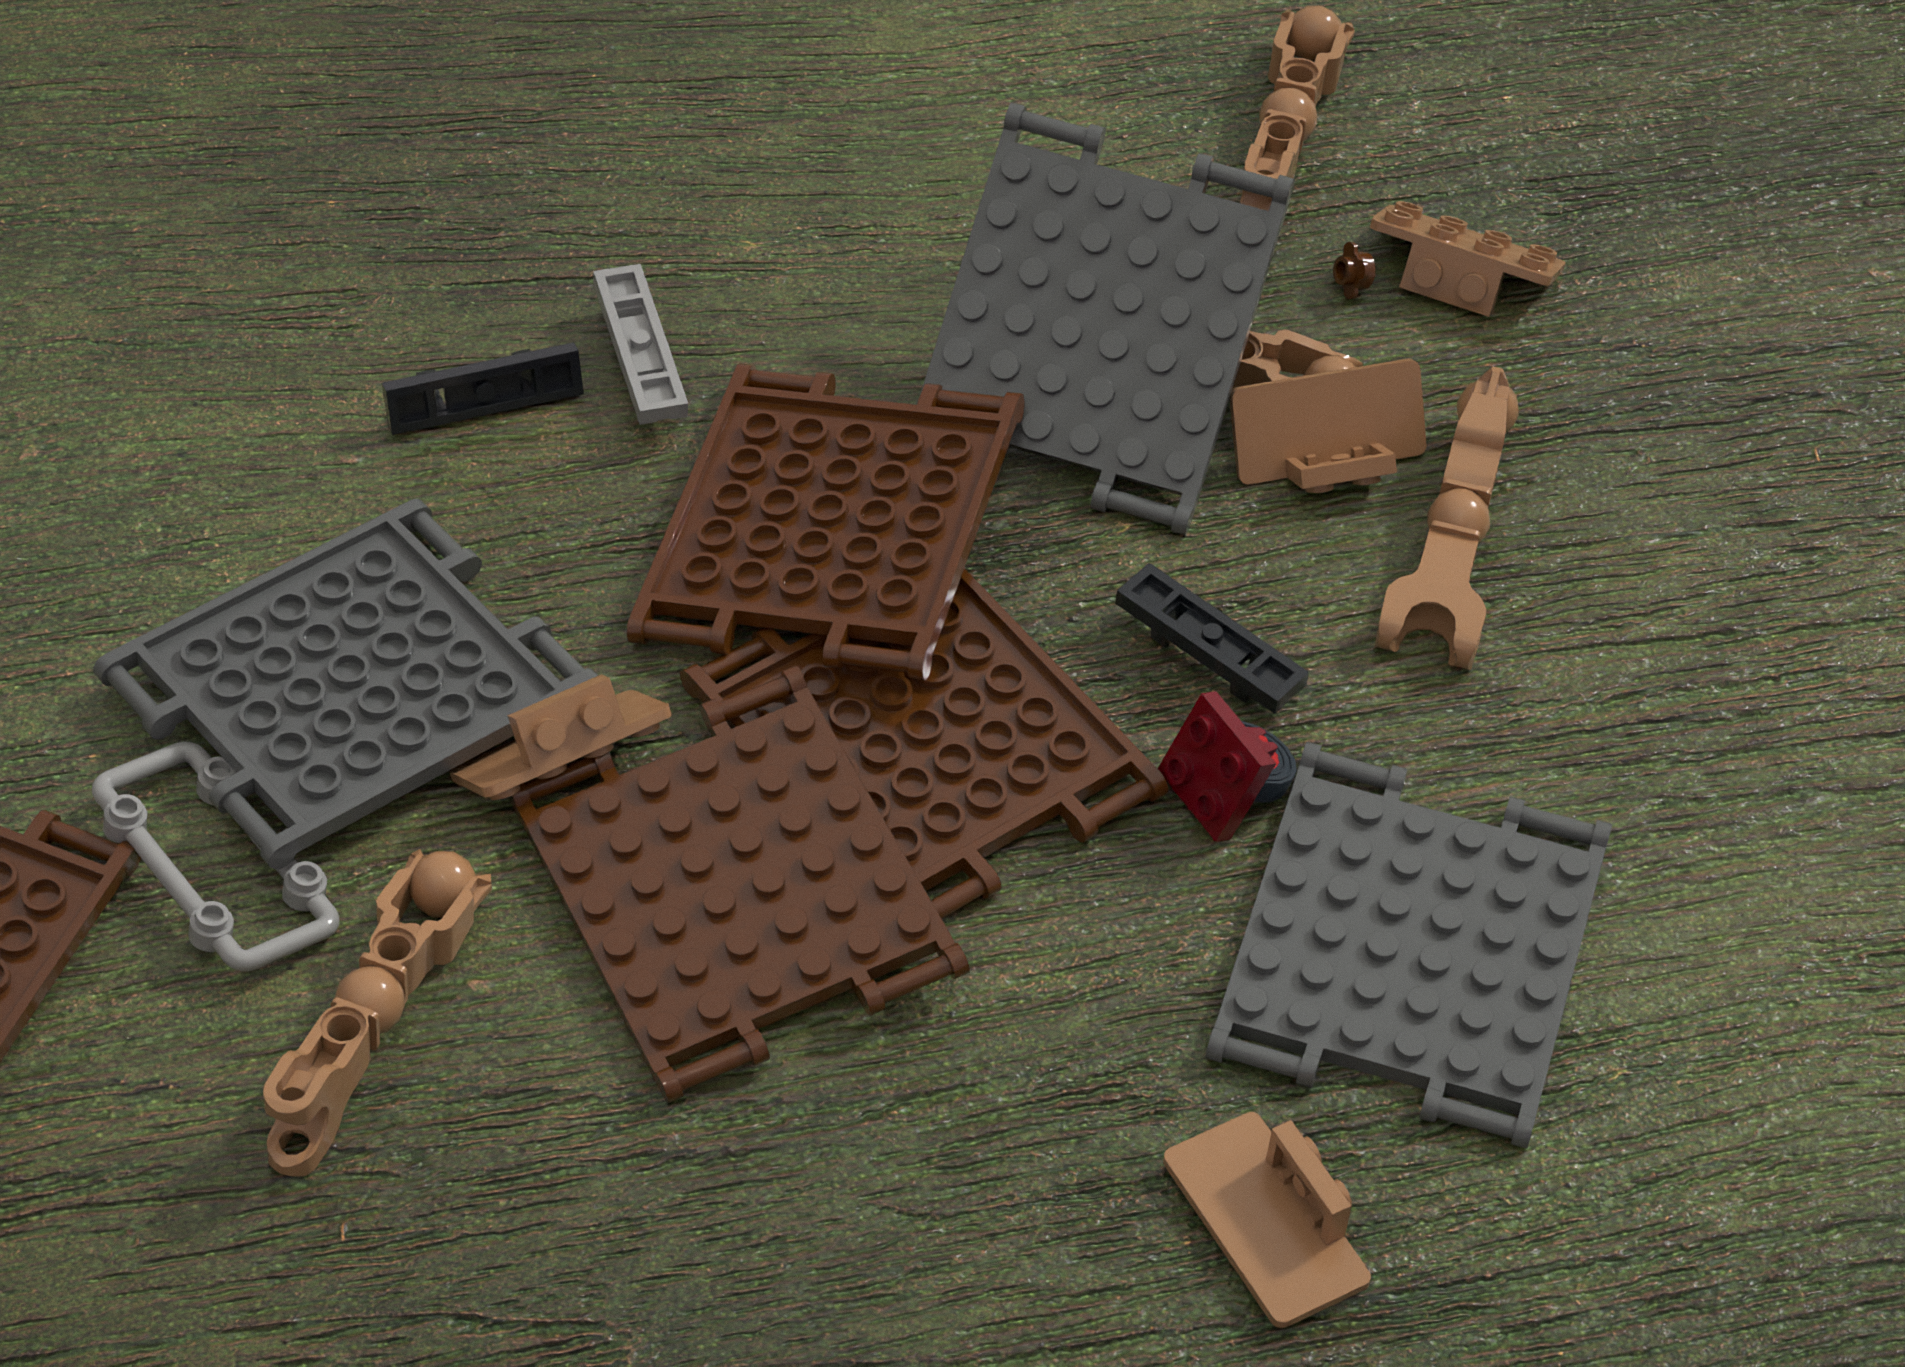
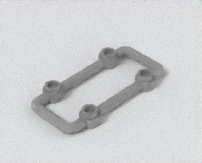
[92,741,340,972]

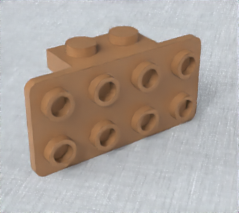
[1370,201,1566,317]
[1229,358,1427,493]
[449,674,672,800]
[1163,1112,1371,1328]

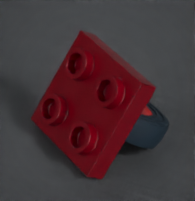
[1157,691,1297,842]

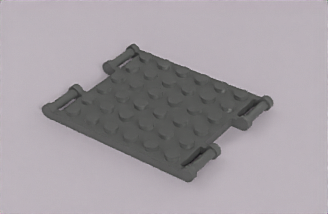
[920,102,1295,536]
[93,499,599,869]
[1205,741,1612,1149]

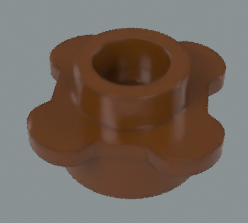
[1333,242,1375,299]

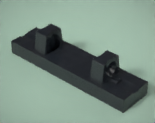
[382,342,584,435]
[1115,563,1309,714]

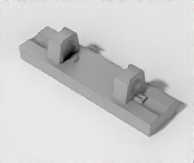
[593,264,688,425]

